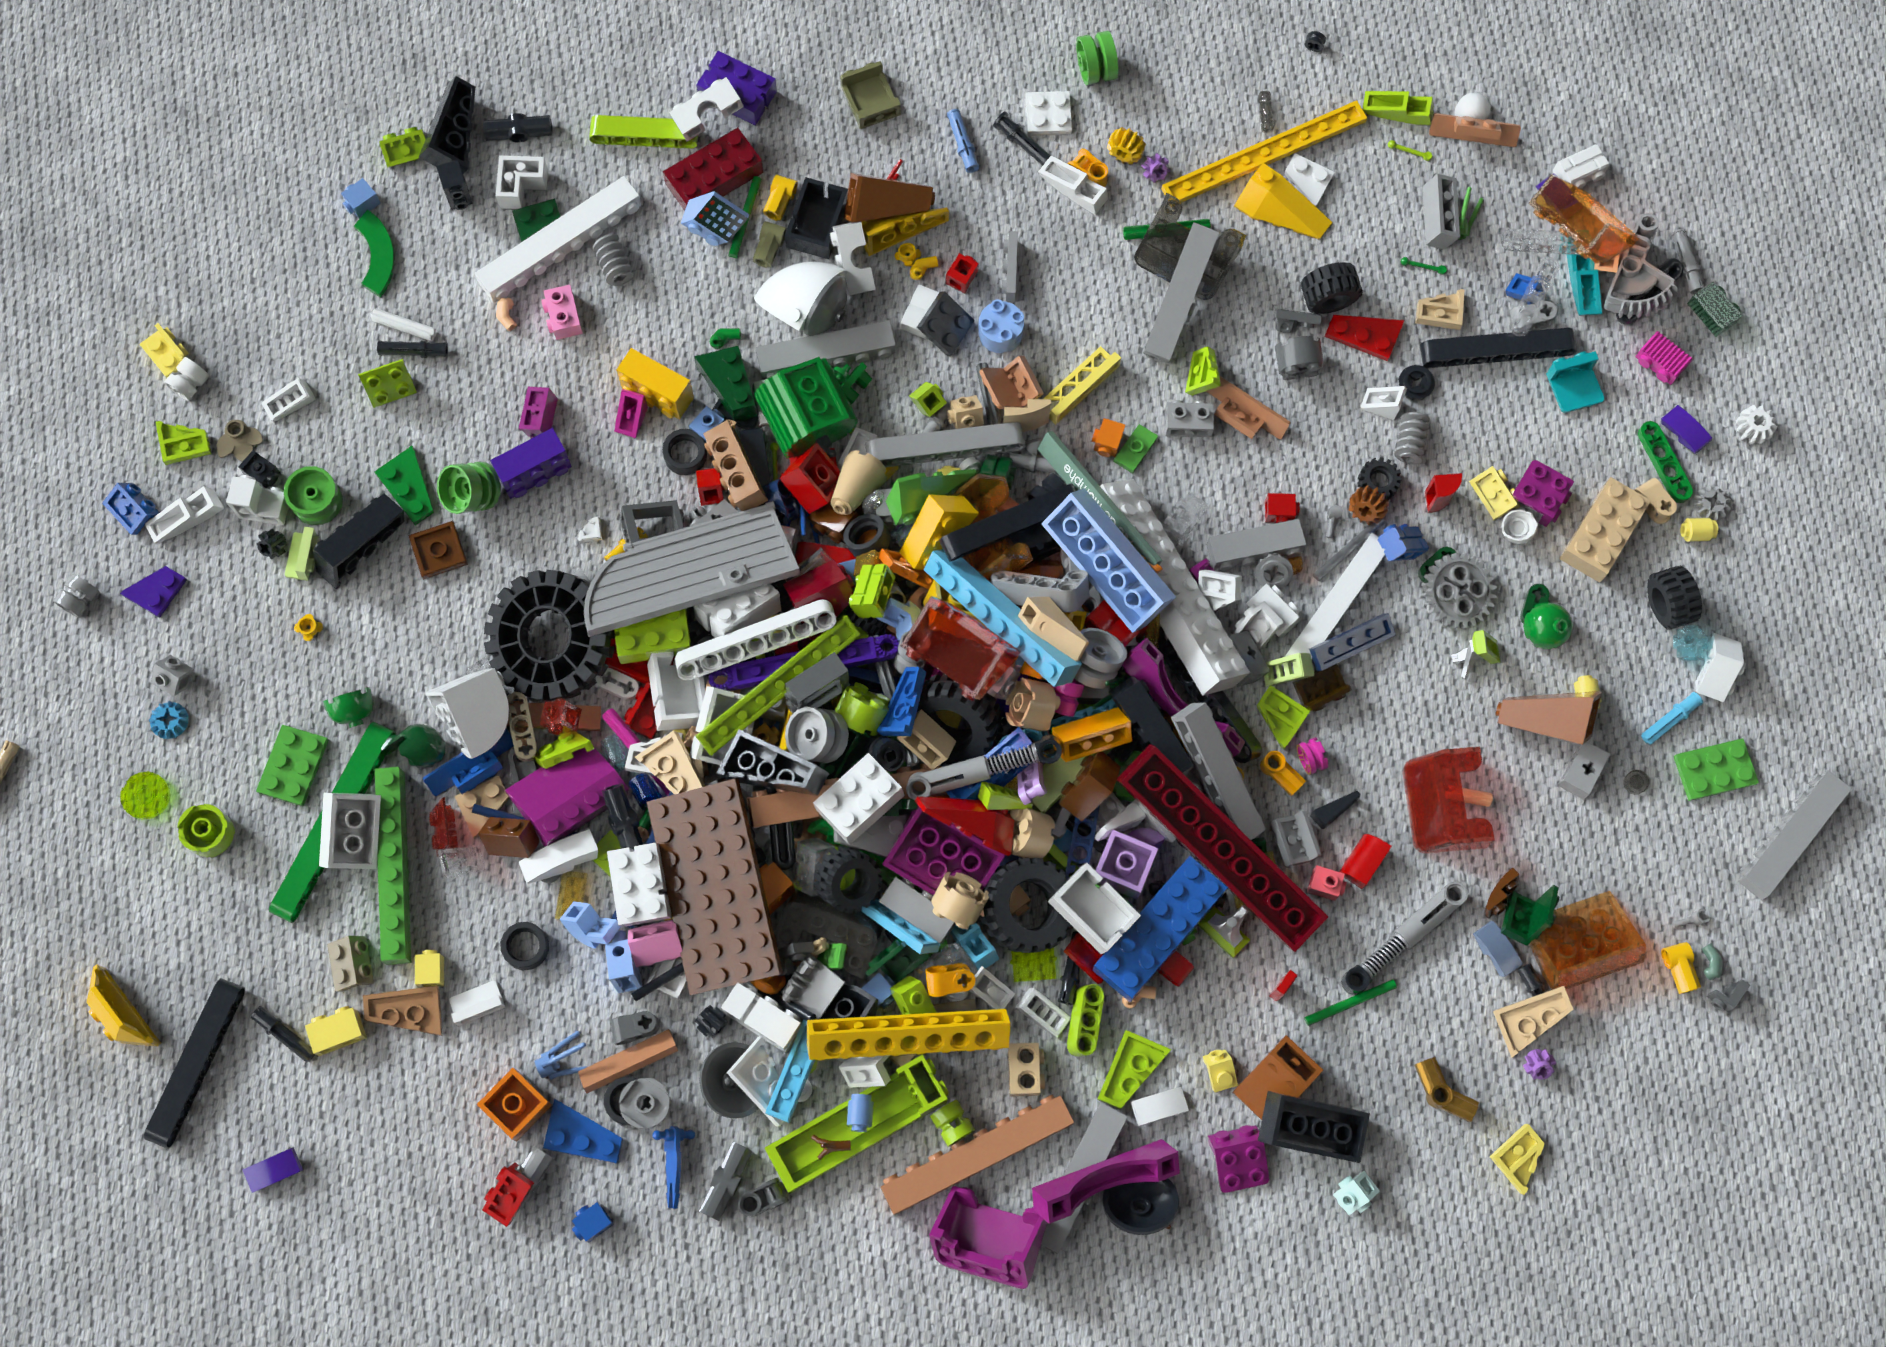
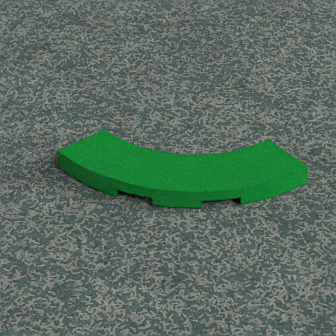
[354,209,395,298]

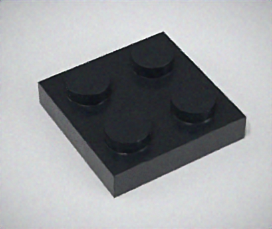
[917,291,975,356]

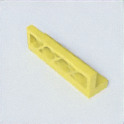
[1043,346,1121,425]

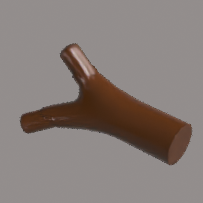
[811,1135,851,1160]

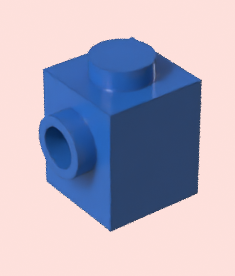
[572,1202,614,1243]

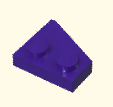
[120,566,187,618]

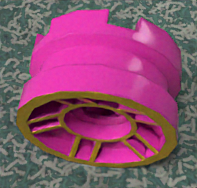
[1297,737,1328,775]

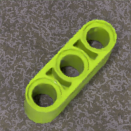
[1067,984,1104,1057]

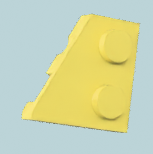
[1490,1124,1545,1195]

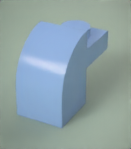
[877,598,931,642]
[559,902,621,949]

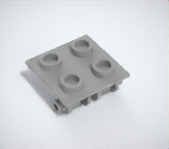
[781,954,845,1020]

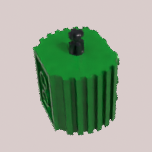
[755,357,858,459]

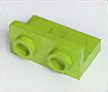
[379,127,425,168]

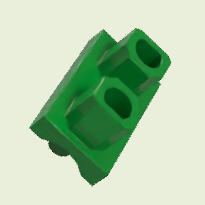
[833,362,872,405]

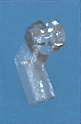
[862,490,885,515]

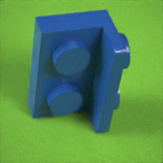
[102,483,160,535]

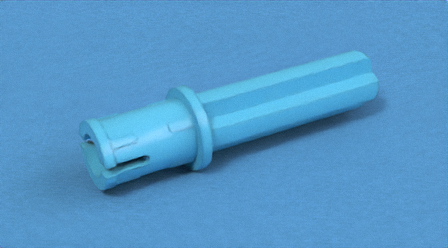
[1641,692,1703,745]

